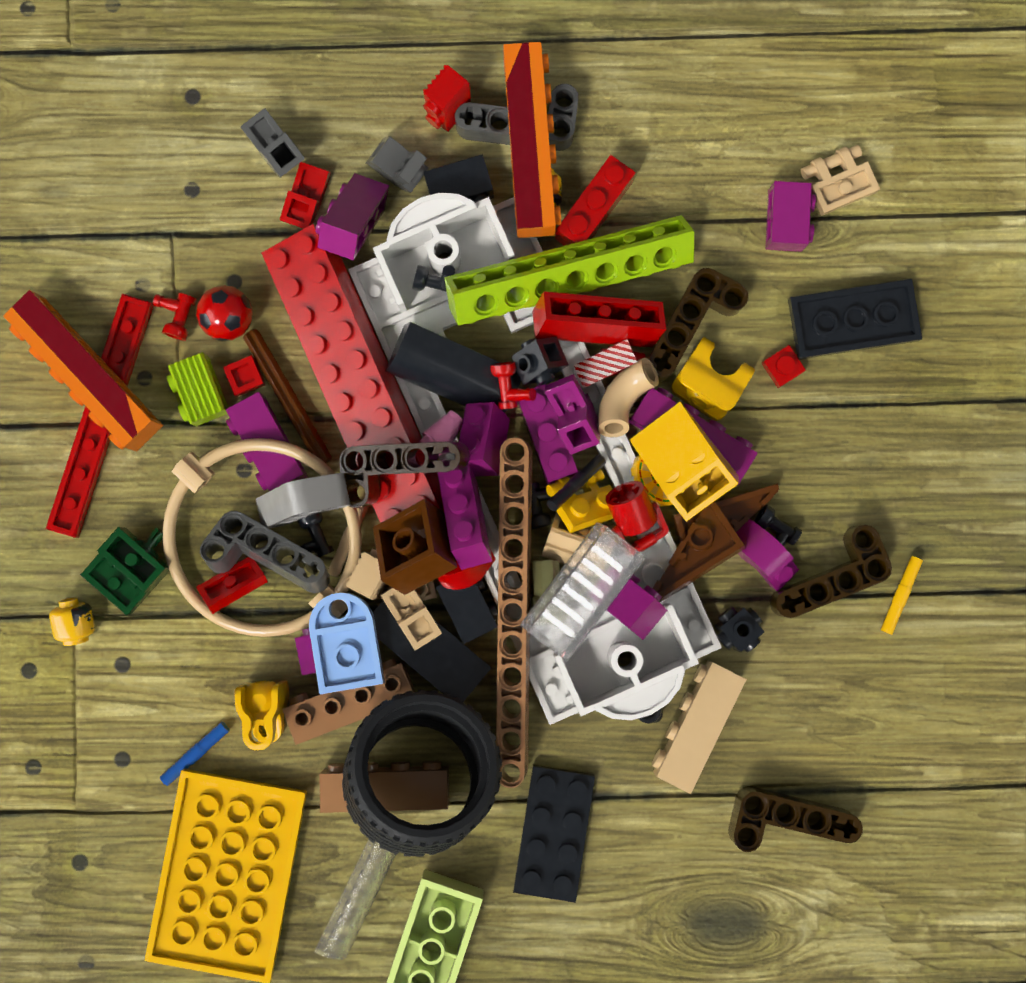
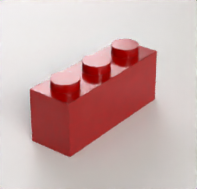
[555,155,636,246]

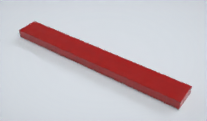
[46,294,154,538]

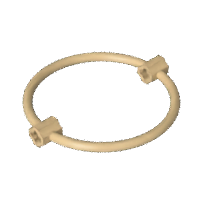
[163,438,362,637]

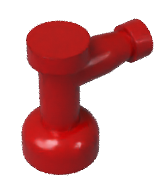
[153,293,197,341]
[490,361,536,409]

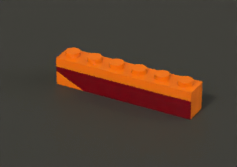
[503,42,561,238]
[3,289,164,452]

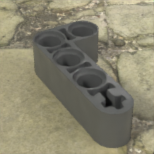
[455,84,578,151]
[200,511,330,593]

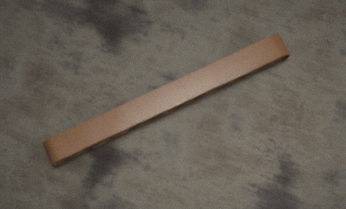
[496,437,532,788]

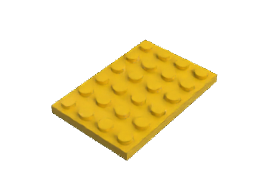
[144,769,307,983]

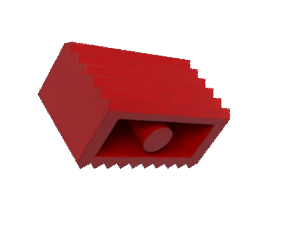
[423,65,471,132]

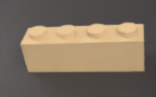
[652,660,747,794]

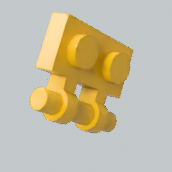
[546,469,613,533]

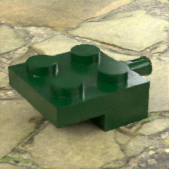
[80,527,169,616]

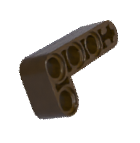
[649,268,749,381]
[339,441,470,508]
[770,525,892,618]
[728,786,863,852]

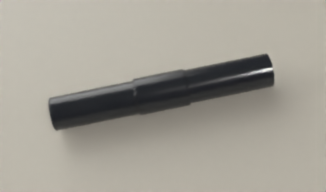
[547,455,606,511]

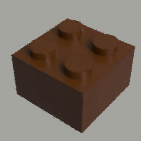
[373,499,457,595]

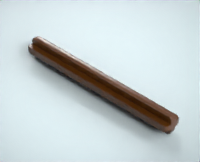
[243,329,332,463]

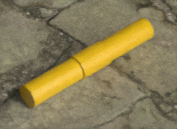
[881,556,923,635]

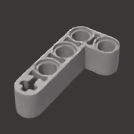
[256,473,350,529]

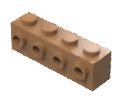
[282,658,416,745]

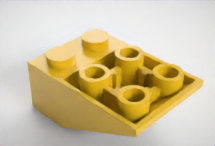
[630,401,739,522]

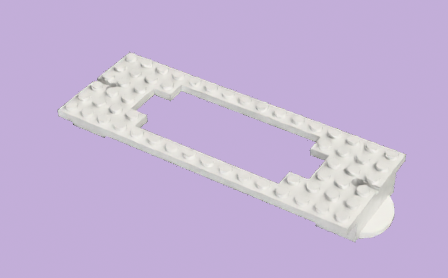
[348,193,722,725]

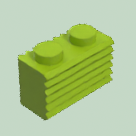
[167,352,229,426]

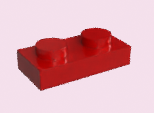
[196,557,268,614]

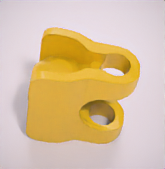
[671,337,755,421]
[235,681,289,750]

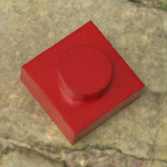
[761,345,806,388]
[223,355,266,397]

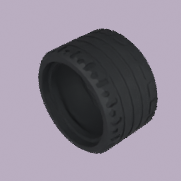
[342,690,502,857]

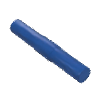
[160,722,230,786]

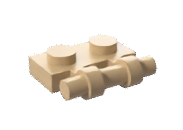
[801,145,880,216]

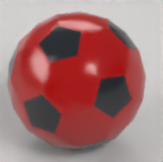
[196,285,253,341]

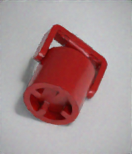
[605,481,669,556]

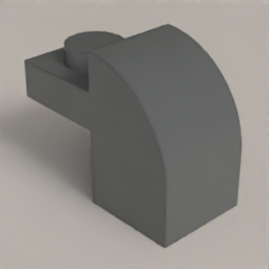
[240,108,305,178]
[366,136,429,193]

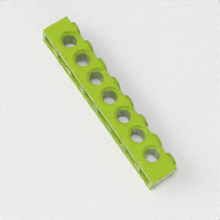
[444,215,694,326]

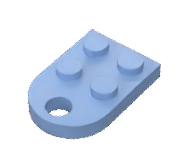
[309,593,385,694]

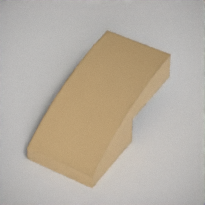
[379,587,442,651]

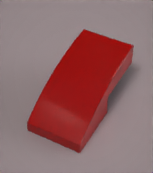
[280,162,331,229]

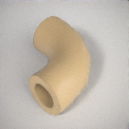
[598,358,659,438]

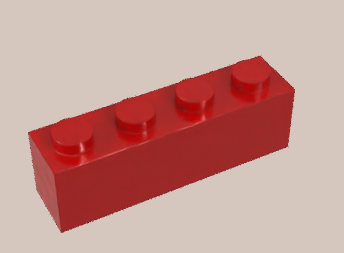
[533,291,666,348]

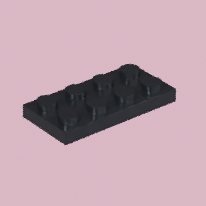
[788,279,922,360]
[513,765,595,903]

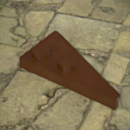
[672,483,779,543]
[653,501,746,602]

